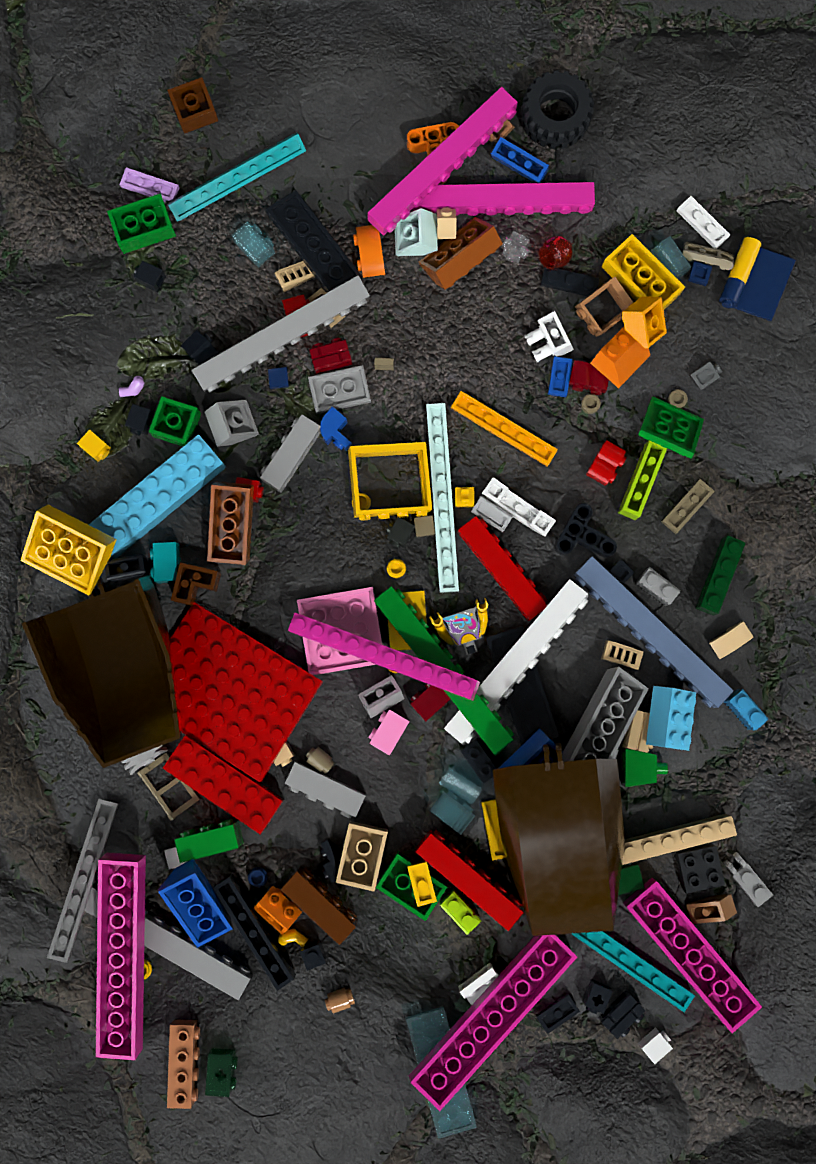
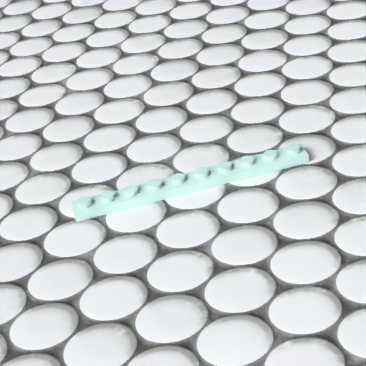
[426,403,459,593]

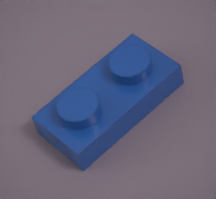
[548,356,573,398]

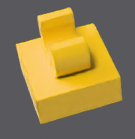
[455,487,474,507]

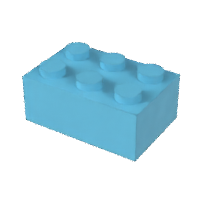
[646,686,696,751]

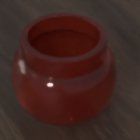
[538,236,573,270]

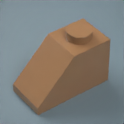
[686,894,737,924]

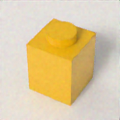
[77,430,111,462]

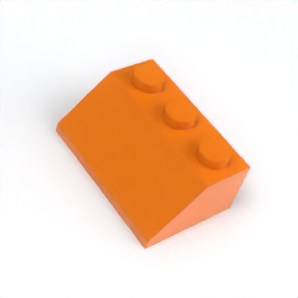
[590,326,650,388]

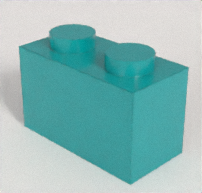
[150,542,180,583]

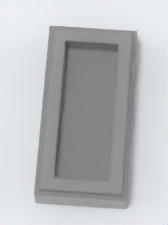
[471,495,514,532]

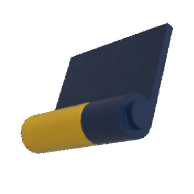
[719,237,796,321]

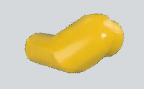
[278,929,308,947]

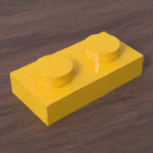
[407,861,437,907]

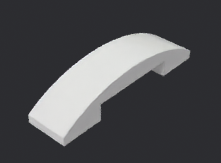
[482,478,556,536]

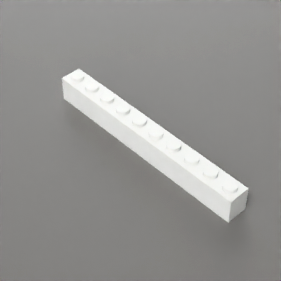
[444,579,588,745]

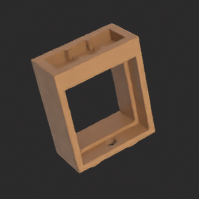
[574,277,633,337]

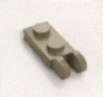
[682,242,734,271]

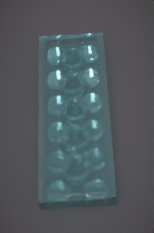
[406,1006,477,1139]

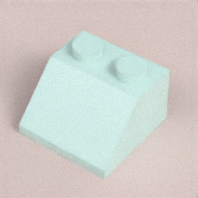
[395,208,438,256]

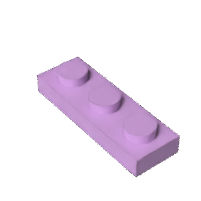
[120,168,179,203]

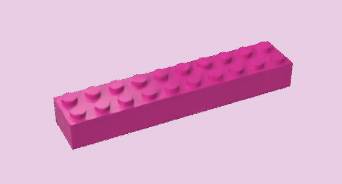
[96,853,146,1060]
[408,935,577,1111]

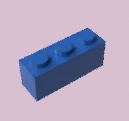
[491,137,549,183]

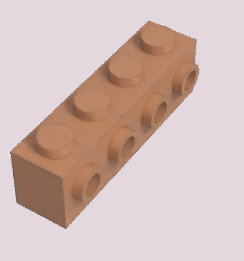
[167,1020,200,1109]

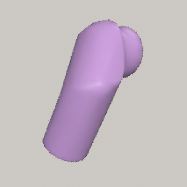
[119,376,144,397]

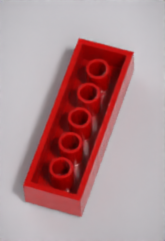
[163,735,284,834]
[415,829,524,931]

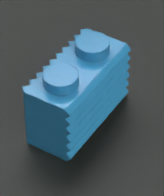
[724,689,768,730]

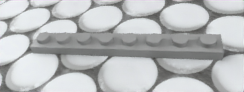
[47,799,118,963]

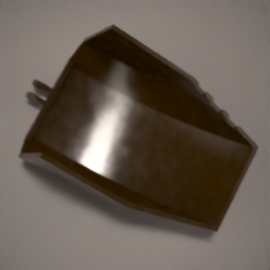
[21,575,181,768]
[493,743,625,936]

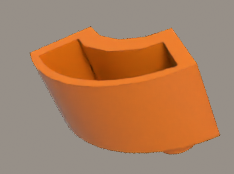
[353,225,385,278]

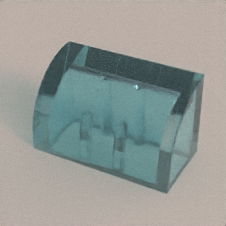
[650,236,691,279]
[439,767,483,805]

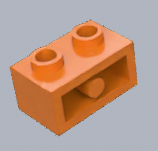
[253,886,302,935]

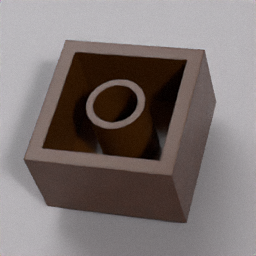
[167,77,218,134]

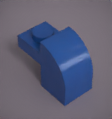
[320,406,352,451]

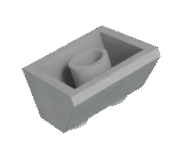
[205,400,259,447]

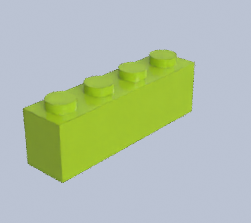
[618,440,667,520]

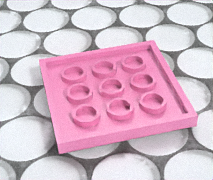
[297,587,382,675]

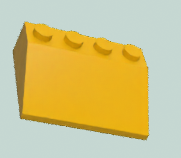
[20,505,117,595]

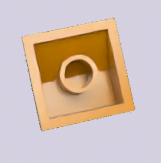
[622,297,667,348]

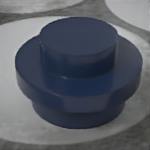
[248,867,268,887]

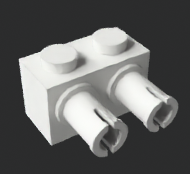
[524,311,574,362]

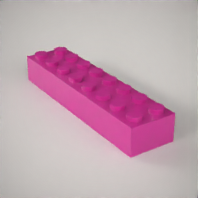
[623,878,762,1033]

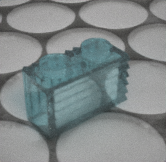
[232,221,275,268]
[429,790,475,835]

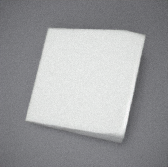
[164,847,188,869]

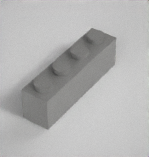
[260,415,321,493]
[285,761,366,819]

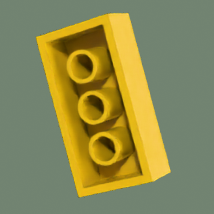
[602,234,685,310]

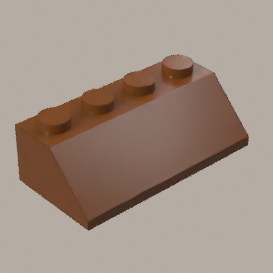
[418,217,503,290]

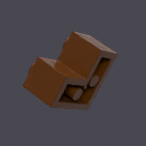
[171,563,221,606]

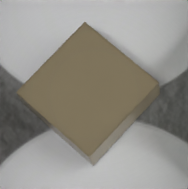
[374,357,394,371]
[414,515,435,538]

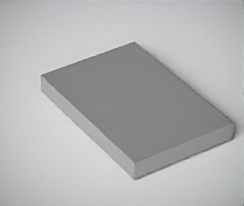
[308,365,371,414]

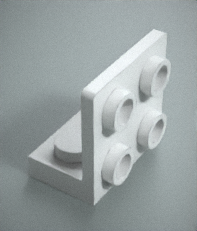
[458,963,499,1005]

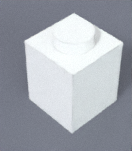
[638,1027,673,1064]

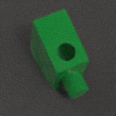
[622,748,668,787]

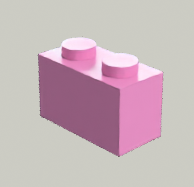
[369,709,410,755]

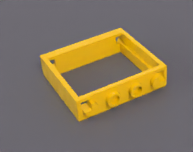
[348,442,432,520]

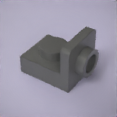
[691,361,723,390]

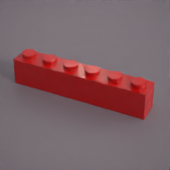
[457,516,548,622]

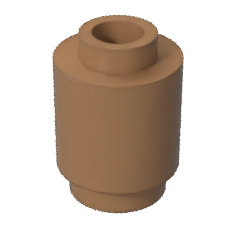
[324,988,355,1014]

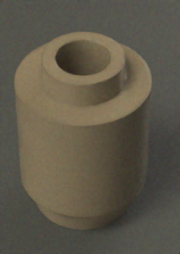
[306,747,335,775]

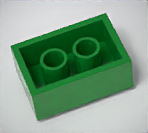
[107,193,176,254]
[174,819,244,863]
[376,851,447,921]

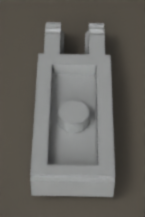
[723,852,773,907]

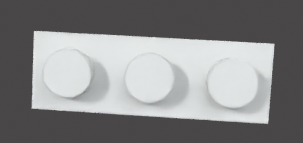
[676,196,730,249]

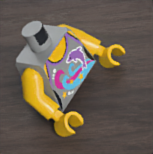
[429,598,488,655]

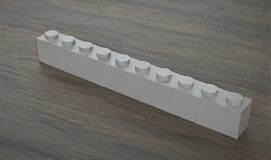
[192,276,370,393]
[85,879,253,1000]

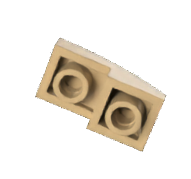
[709,621,754,659]

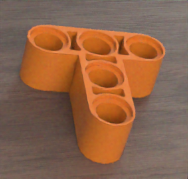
[407,122,459,184]

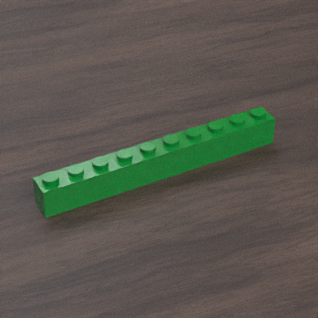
[374,586,514,755]

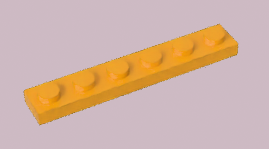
[451,391,558,467]

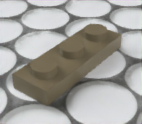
[661,479,715,534]

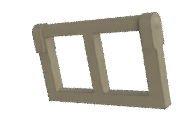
[137,752,200,821]

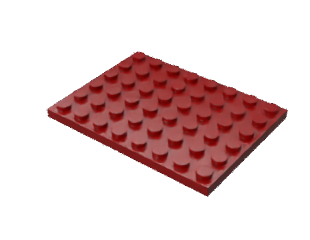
[170,602,323,782]

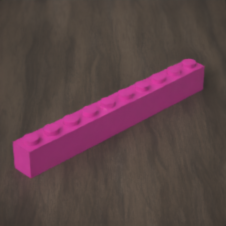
[368,87,518,236]
[410,182,595,216]
[288,613,480,701]

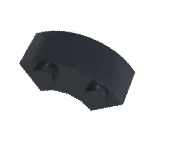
[180,330,220,385]

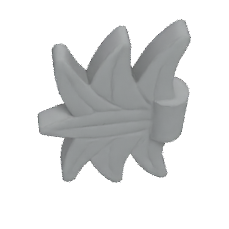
[121,745,168,775]

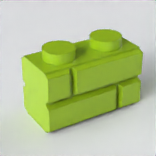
[439,888,481,935]

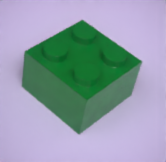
[149,396,201,447]

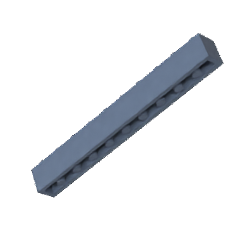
[574,556,733,708]

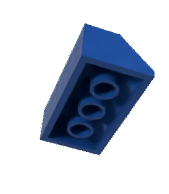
[158,859,233,948]

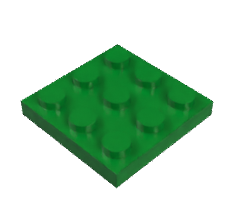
[638,396,704,459]

